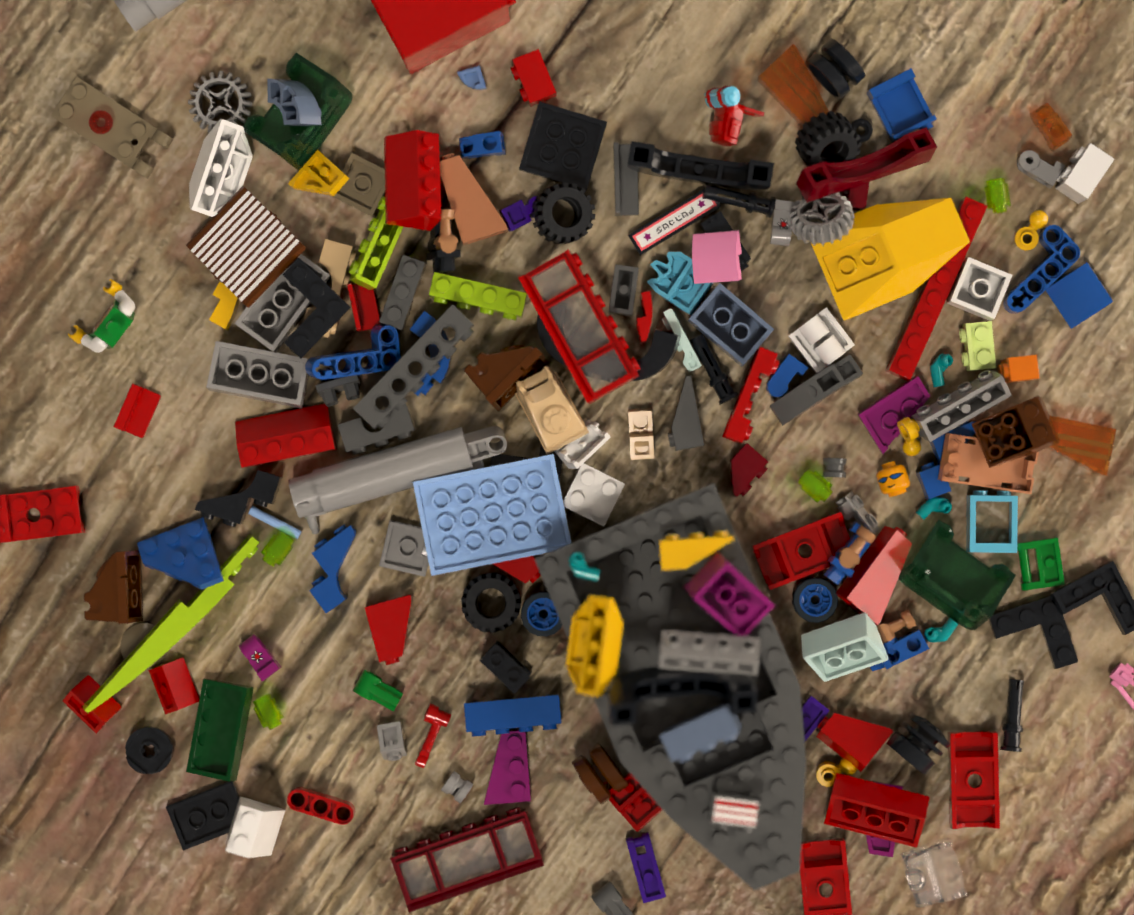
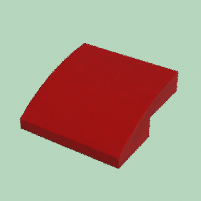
[635,291,652,344]
[609,772,663,832]

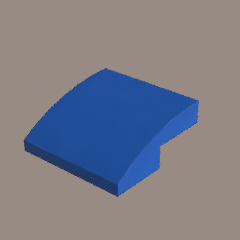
[1046,262,1113,329]

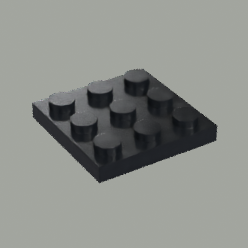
[519,101,607,191]

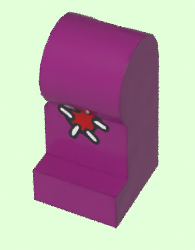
[238,634,282,681]

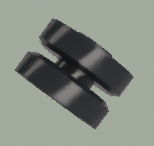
[805,39,866,100]

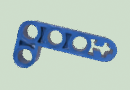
[1003,225,1080,314]
[305,324,401,380]

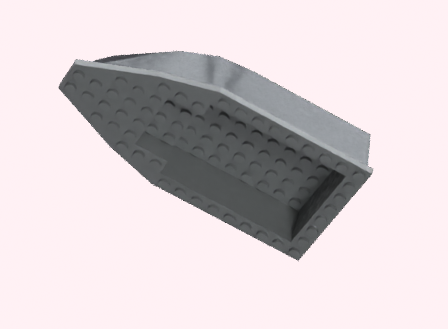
[534,483,806,890]

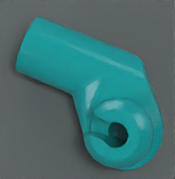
[930,353,953,387]
[916,497,952,520]
[569,552,600,582]
[924,617,959,643]

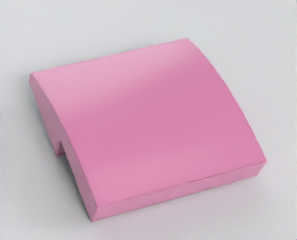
[692,230,742,284]

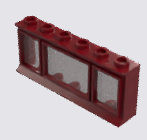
[390,807,544,913]

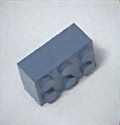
[688,283,774,367]
[660,702,743,763]

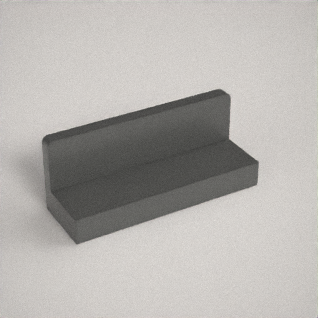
[613,142,639,216]

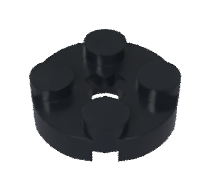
[125,726,174,774]

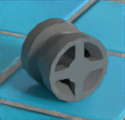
[822,458,847,478]

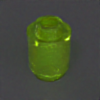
[984,178,1011,214]
[797,468,833,503]
[261,530,295,567]
[253,693,284,730]

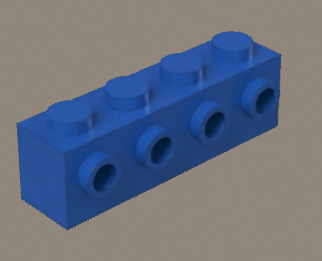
[464,695,561,737]

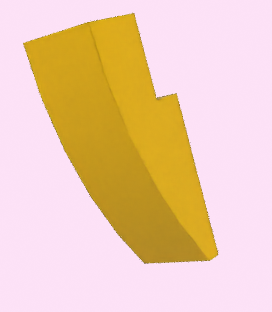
[209,281,240,331]

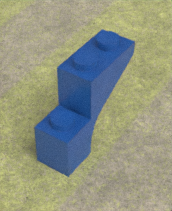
[916,420,976,499]
[309,524,356,613]

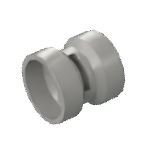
[441,771,473,803]

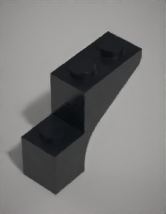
[195,470,283,527]

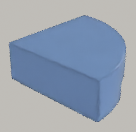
[457,65,486,90]

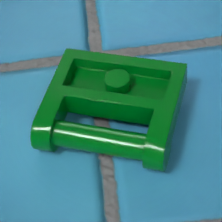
[1017,538,1065,591]

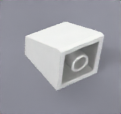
[226,796,285,858]

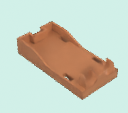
[938,433,1039,494]

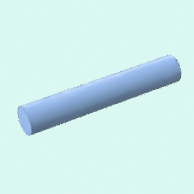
[248,506,302,540]

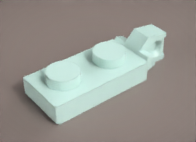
[662,308,702,372]

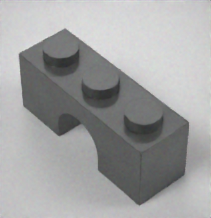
[379,255,427,331]
[338,403,416,455]

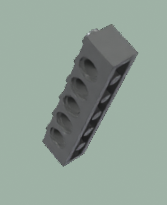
[353,304,474,429]

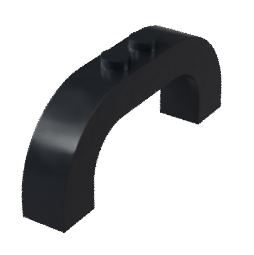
[628,141,774,190]
[537,301,681,383]
[608,667,758,726]

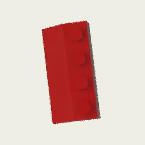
[384,130,441,231]
[235,404,337,468]
[824,773,930,848]

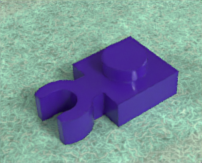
[499,196,537,232]

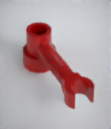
[415,703,451,768]

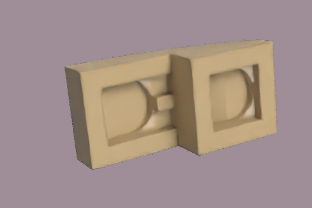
[628,408,654,460]

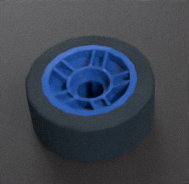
[792,577,838,623]
[521,591,562,637]

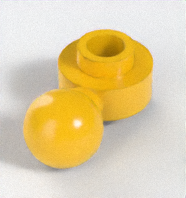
[1014,210,1048,250]
[897,417,921,456]
[816,758,857,787]

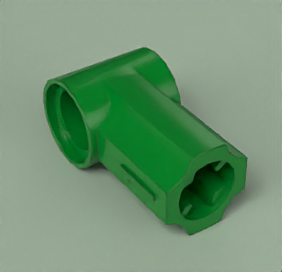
[353,670,404,711]

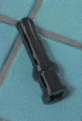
[702,184,776,218]
[690,334,738,405]
[1000,679,1024,752]

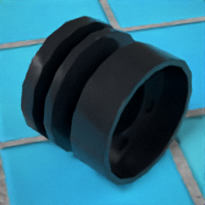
[886,712,951,775]

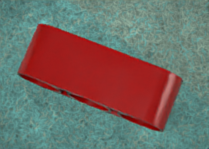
[287,787,356,825]

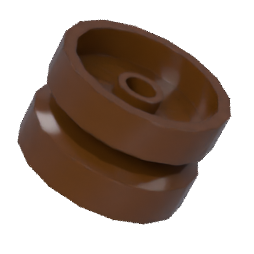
[572,742,629,805]

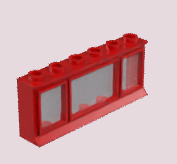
[518,249,641,404]

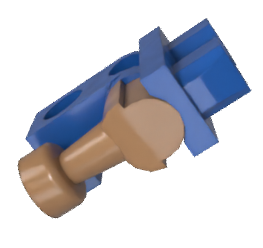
[824,522,876,584]
[870,609,929,671]

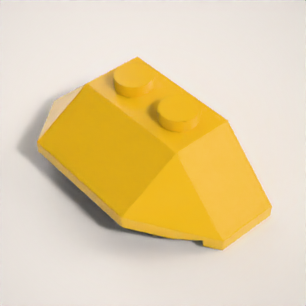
[566,595,623,697]

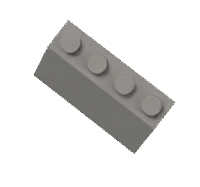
[235,254,331,353]
[206,341,308,409]

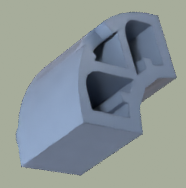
[267,79,322,126]

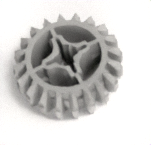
[188,71,253,133]
[789,192,855,246]

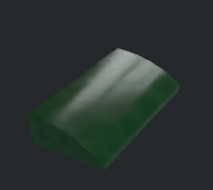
[186,679,254,782]

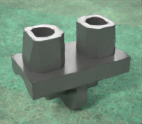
[315,375,361,407]

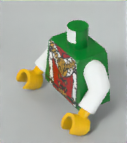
[68,279,135,353]

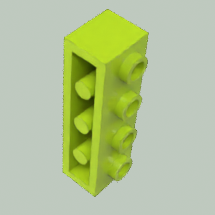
[348,196,403,290]
[429,272,527,321]

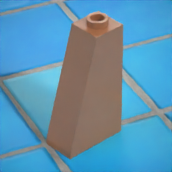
[440,153,508,246]

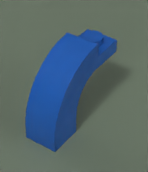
[410,311,451,397]

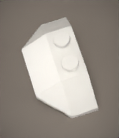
[189,119,253,217]

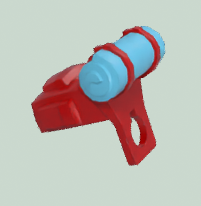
[704,86,764,146]

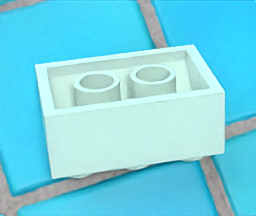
[801,613,888,682]

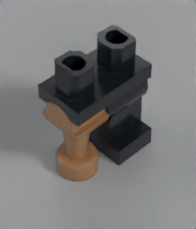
[426,209,461,273]

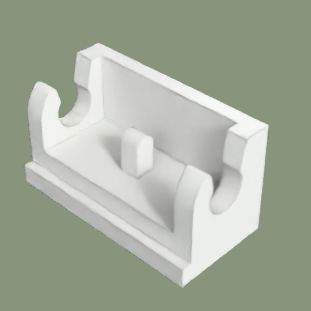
[554,420,611,469]

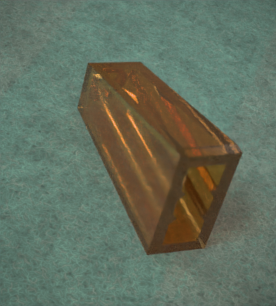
[757,44,828,129]
[1048,415,1116,476]

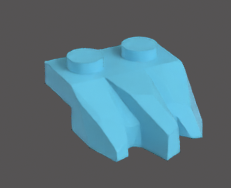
[647,252,713,316]

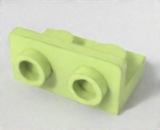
[959,321,996,371]

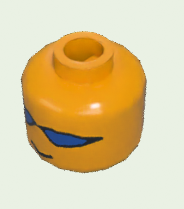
[876,461,910,498]

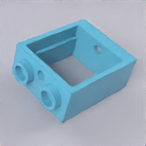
[966,491,1018,553]

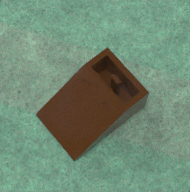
[972,396,1060,468]

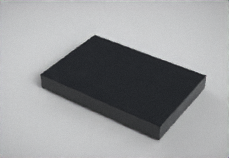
[166,781,239,851]

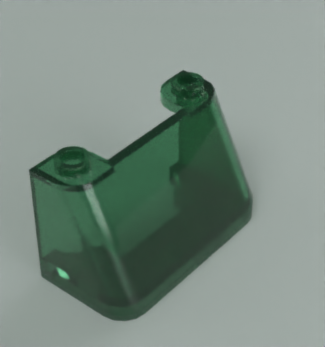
[243,53,353,170]
[899,520,1016,630]

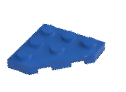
[137,517,224,589]

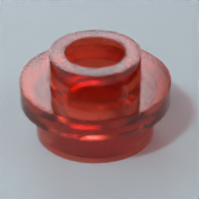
[89,110,113,134]

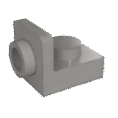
[377,721,407,761]

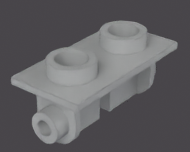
[836,491,879,534]

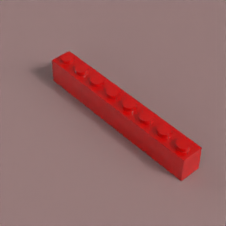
[885,196,988,381]

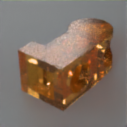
[1030,103,1072,152]

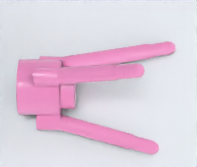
[1109,662,1134,710]

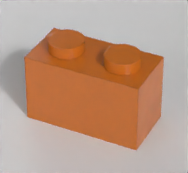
[998,355,1040,383]

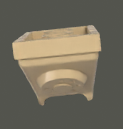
[515,366,589,455]

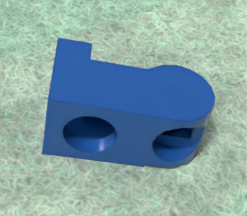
[459,131,506,159]
[766,354,808,398]

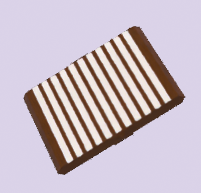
[186,186,306,308]

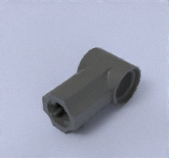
[591,881,634,915]

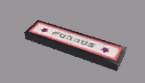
[628,189,721,256]

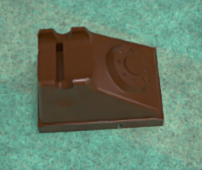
[464,345,548,412]
[84,550,143,624]

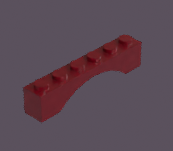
[796,127,937,203]

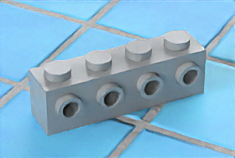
[911,370,1012,442]
[659,630,760,676]

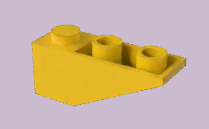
[659,531,734,570]

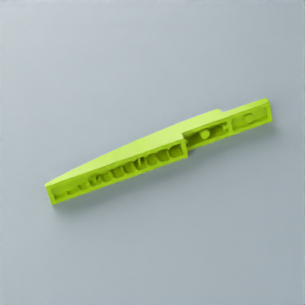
[83,534,259,713]

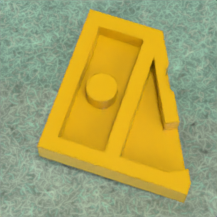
[288,150,350,196]

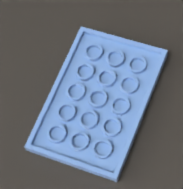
[413,454,571,576]

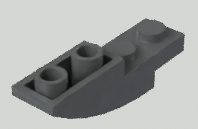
[770,354,863,426]

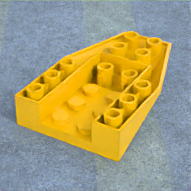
[811,198,970,321]

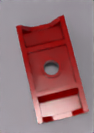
[722,347,780,444]
[0,486,85,543]
[751,512,850,590]
[947,731,1000,829]
[799,838,852,915]

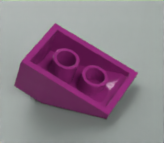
[684,552,775,636]

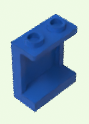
[867,68,937,143]

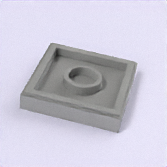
[379,520,429,577]

